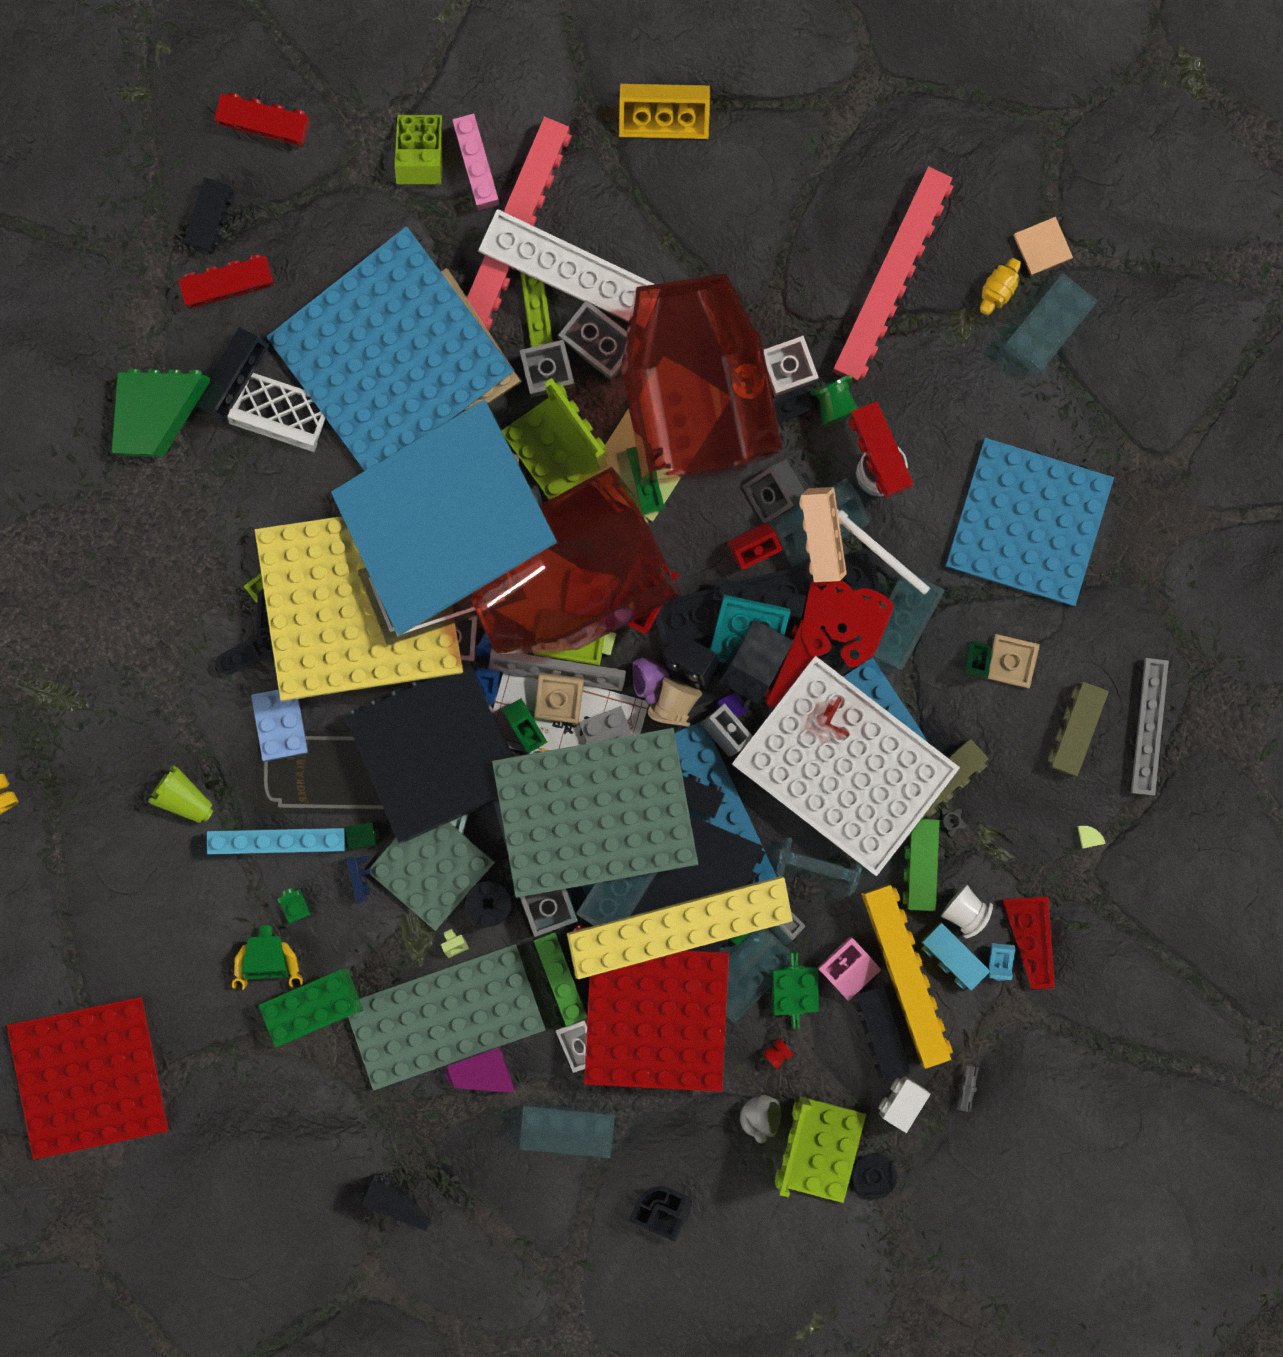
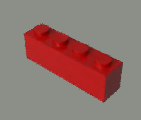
[214,92,310,147]
[178,254,275,309]
[848,401,914,499]
[764,621,827,709]

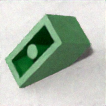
[502,698,547,754]

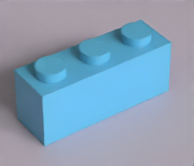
[920,922,990,991]

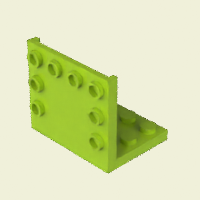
[502,378,608,505]
[774,1096,866,1203]

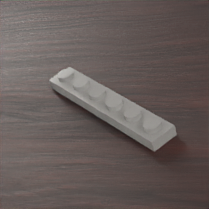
[488,649,626,691]
[1131,658,1169,796]

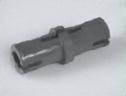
[956,1064,979,1112]

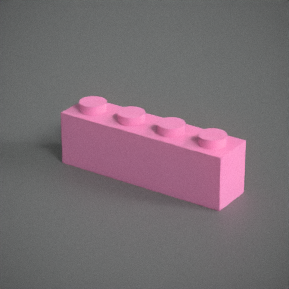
[452,114,499,211]

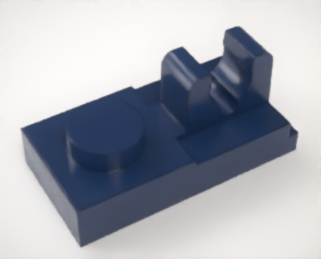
[346,856,372,902]

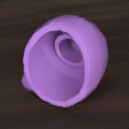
[632,658,670,704]

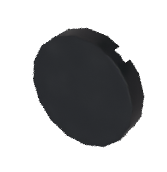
[852,1152,898,1199]

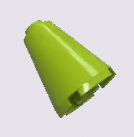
[148,764,214,823]

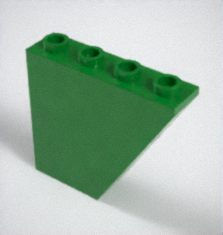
[112,369,210,457]

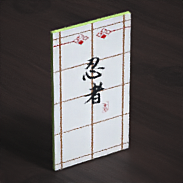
[493,672,649,754]

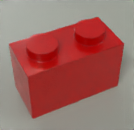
[727,522,783,570]

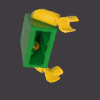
[232,925,303,990]

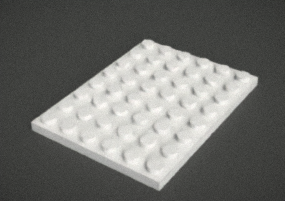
[732,656,960,876]

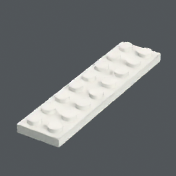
[478,209,660,328]

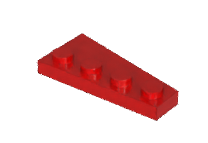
[1003,896,1055,989]

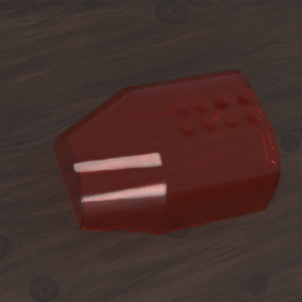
[621,273,783,480]
[469,467,681,655]

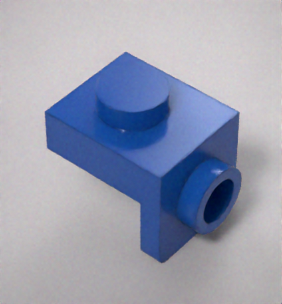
[476,667,500,705]

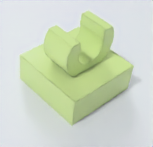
[441,929,469,958]

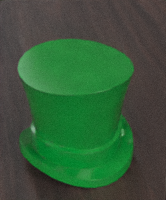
[809,375,859,426]

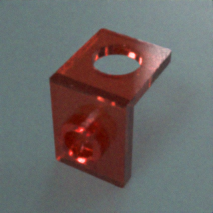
[823,697,850,737]

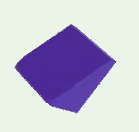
[717,692,747,717]

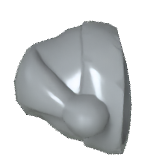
[740,1095,781,1143]

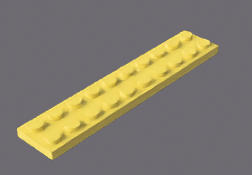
[567,876,793,979]

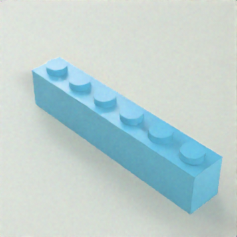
[207,828,347,854]

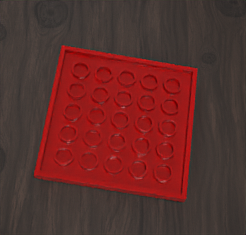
[584,950,729,1092]
[7,997,169,1160]

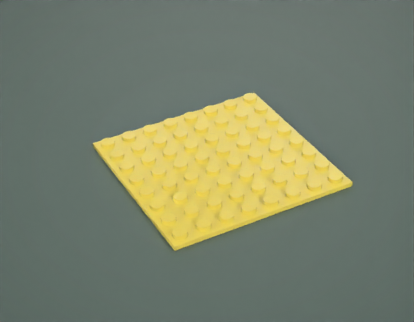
[255,516,463,701]

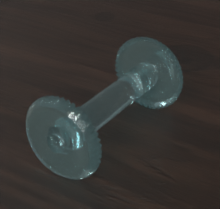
[777,838,862,896]

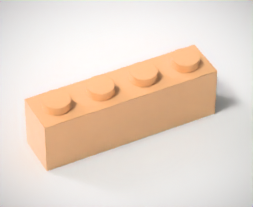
[799,487,847,582]

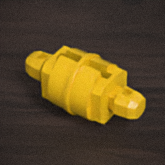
[980,258,1021,316]

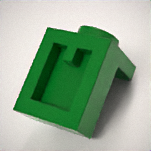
[277,888,311,924]

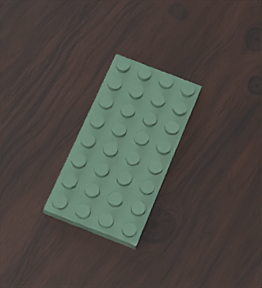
[349,944,546,1091]

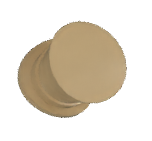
[648,677,702,727]

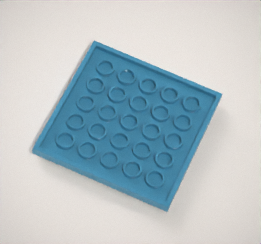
[945,438,1114,606]

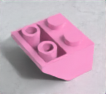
[818,937,881,1001]

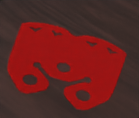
[802,581,894,667]

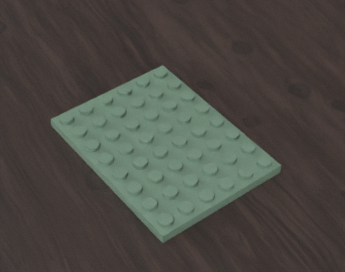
[492,728,699,898]

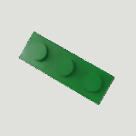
[626,444,665,515]

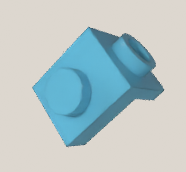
[988,943,1015,981]

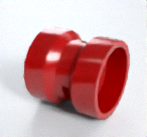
[762,1038,794,1070]

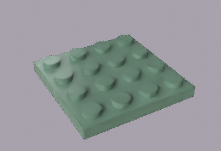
[369,822,495,931]

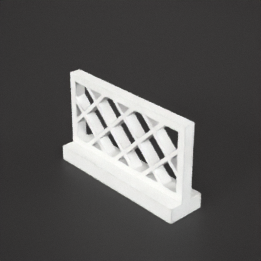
[228,373,326,452]

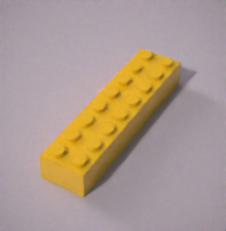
[861,884,953,1069]

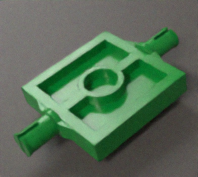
[771,951,819,1029]

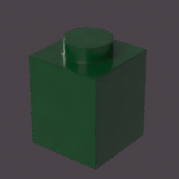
[345,822,381,849]

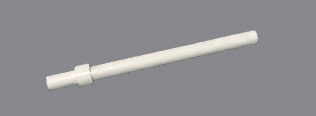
[837,509,930,595]

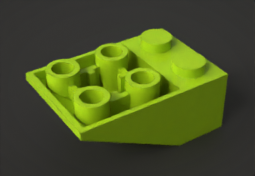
[395,115,442,184]

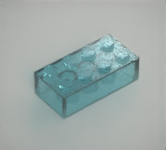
[1003,273,1098,375]
[872,572,945,671]

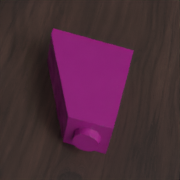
[445,1046,515,1093]

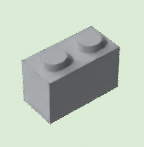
[700,704,753,757]

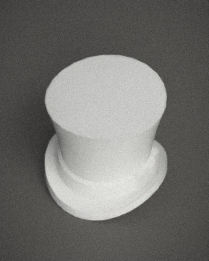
[941,885,993,938]

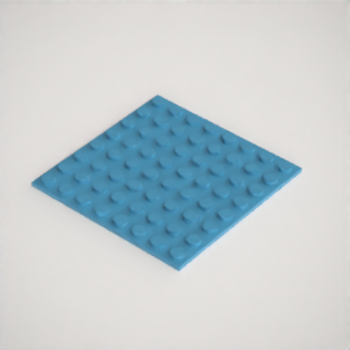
[266,226,514,471]
[331,399,558,636]

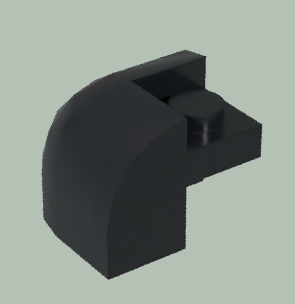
[629,1186,692,1242]

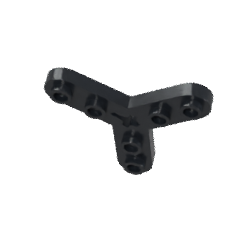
[216,589,275,675]

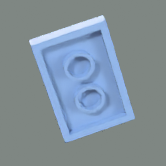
[251,689,308,762]

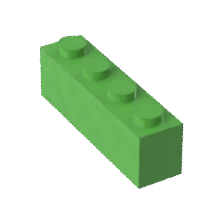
[902,819,939,911]
[534,931,588,1026]

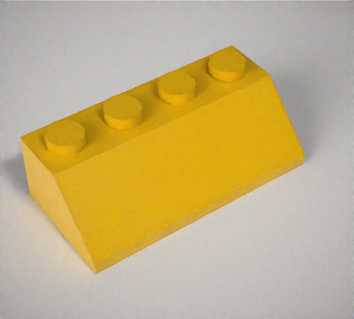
[619,84,710,139]

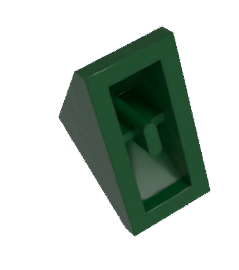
[962,640,992,680]

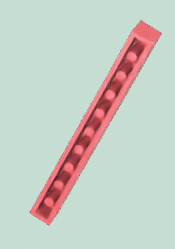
[467,116,572,331]
[832,166,954,383]

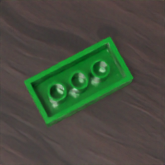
[258,969,364,1048]

